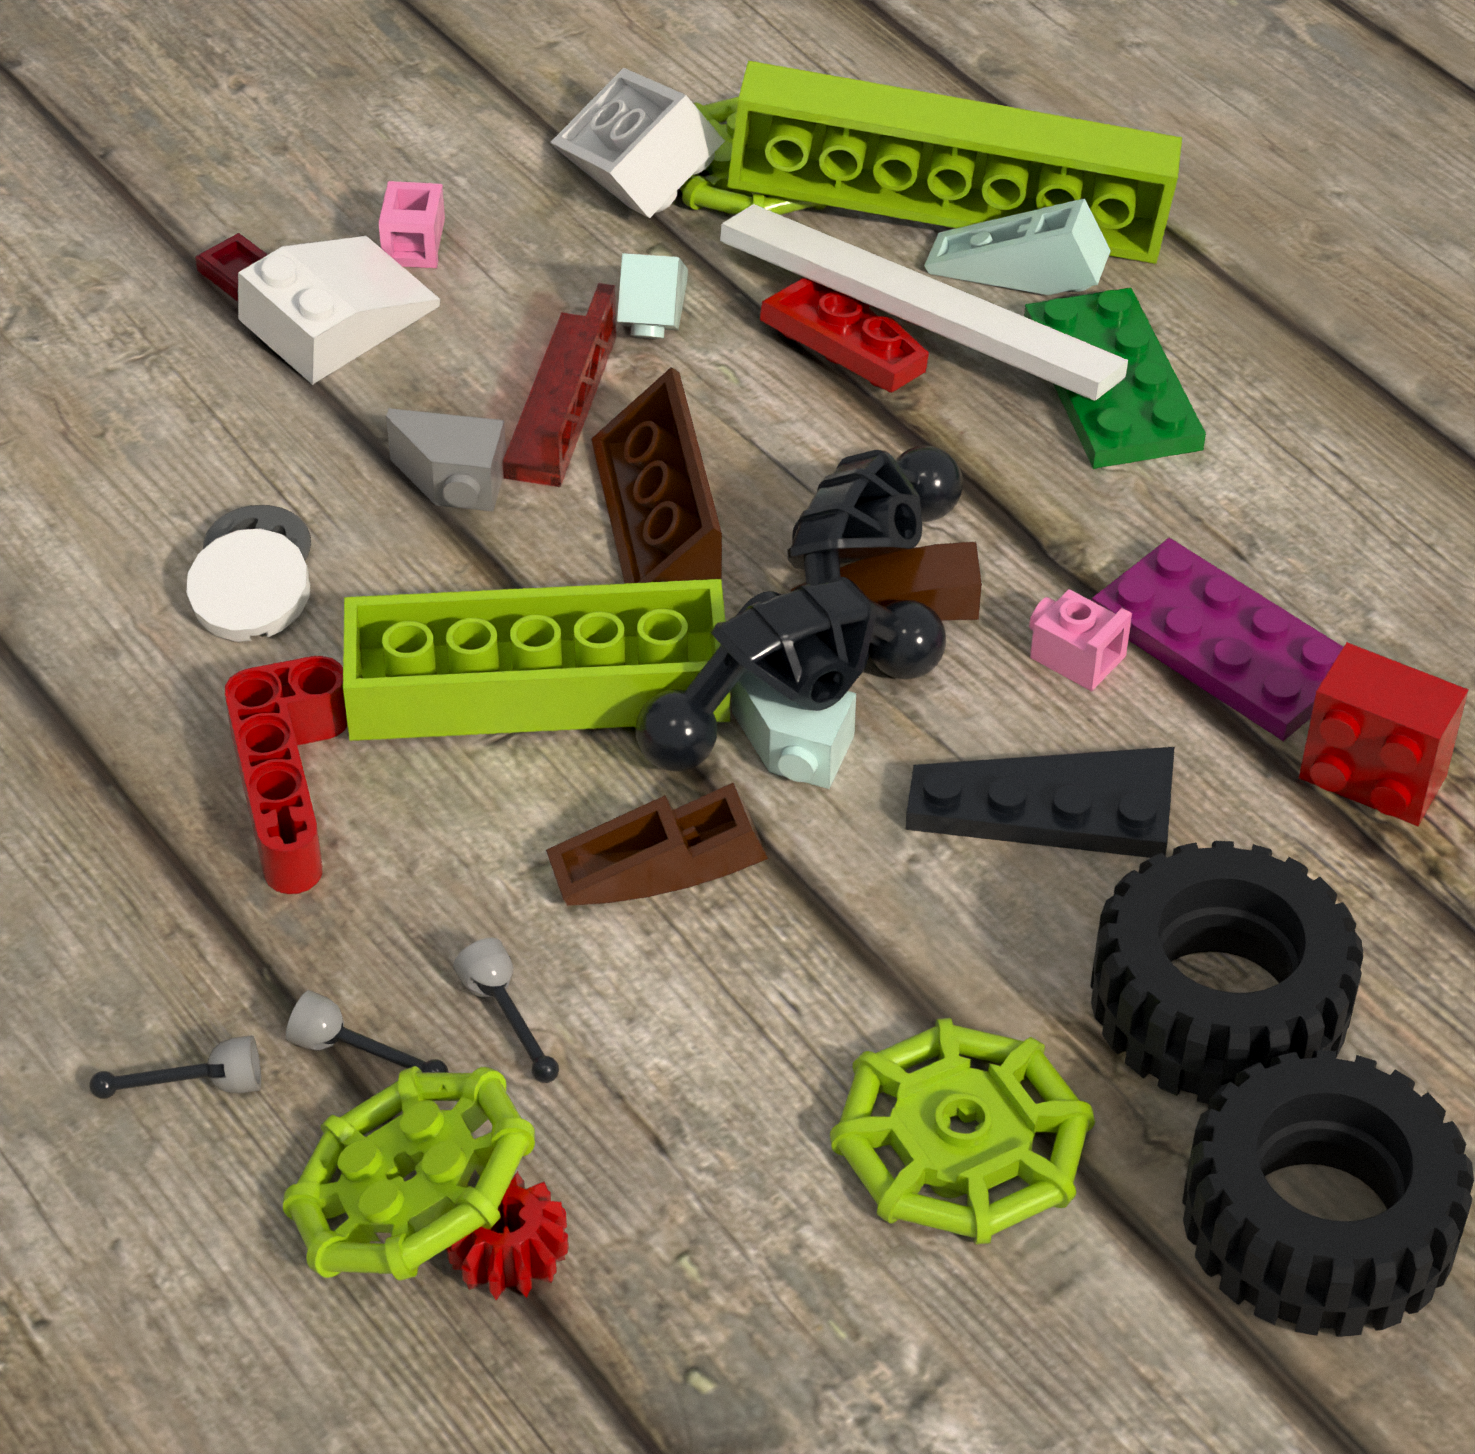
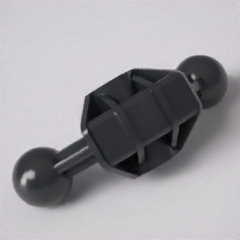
[787,446,963,677]
[635,577,946,772]

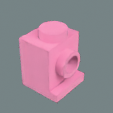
[379,181,445,268]
[1029,589,1132,691]

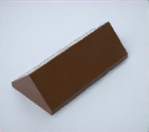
[591,367,722,584]

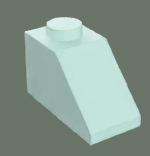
[617,253,688,339]
[732,670,856,789]

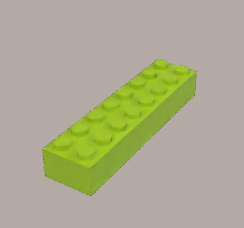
[727,60,1182,264]

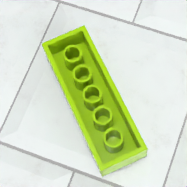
[343,579,730,741]

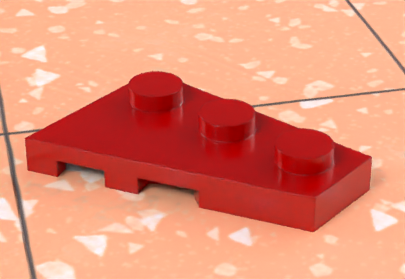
[760,277,929,393]

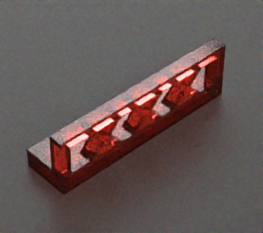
[503,283,616,487]

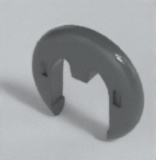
[203,505,311,561]

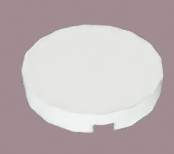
[186,529,310,642]

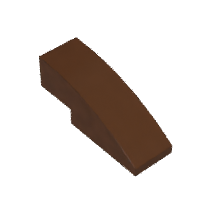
[791,541,982,621]
[546,783,768,906]

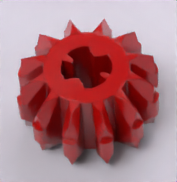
[446,1171,569,1301]

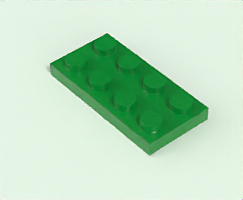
[1024,288,1206,469]

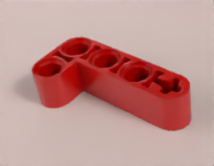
[225,656,348,894]

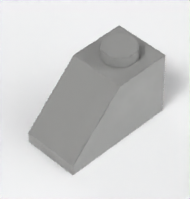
[386,408,507,511]

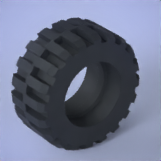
[1090,841,1364,1104]
[1182,1050,1474,1337]

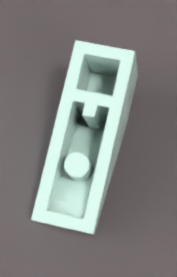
[924,198,1110,295]

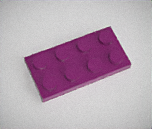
[1091,537,1343,742]

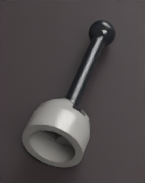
[453,938,559,1083]
[286,990,449,1073]
[89,1035,261,1099]

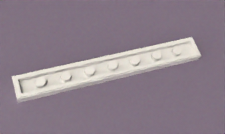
[720,204,1128,401]

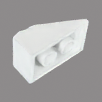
[550,68,725,218]
[238,236,440,385]

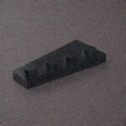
[905,747,1175,858]

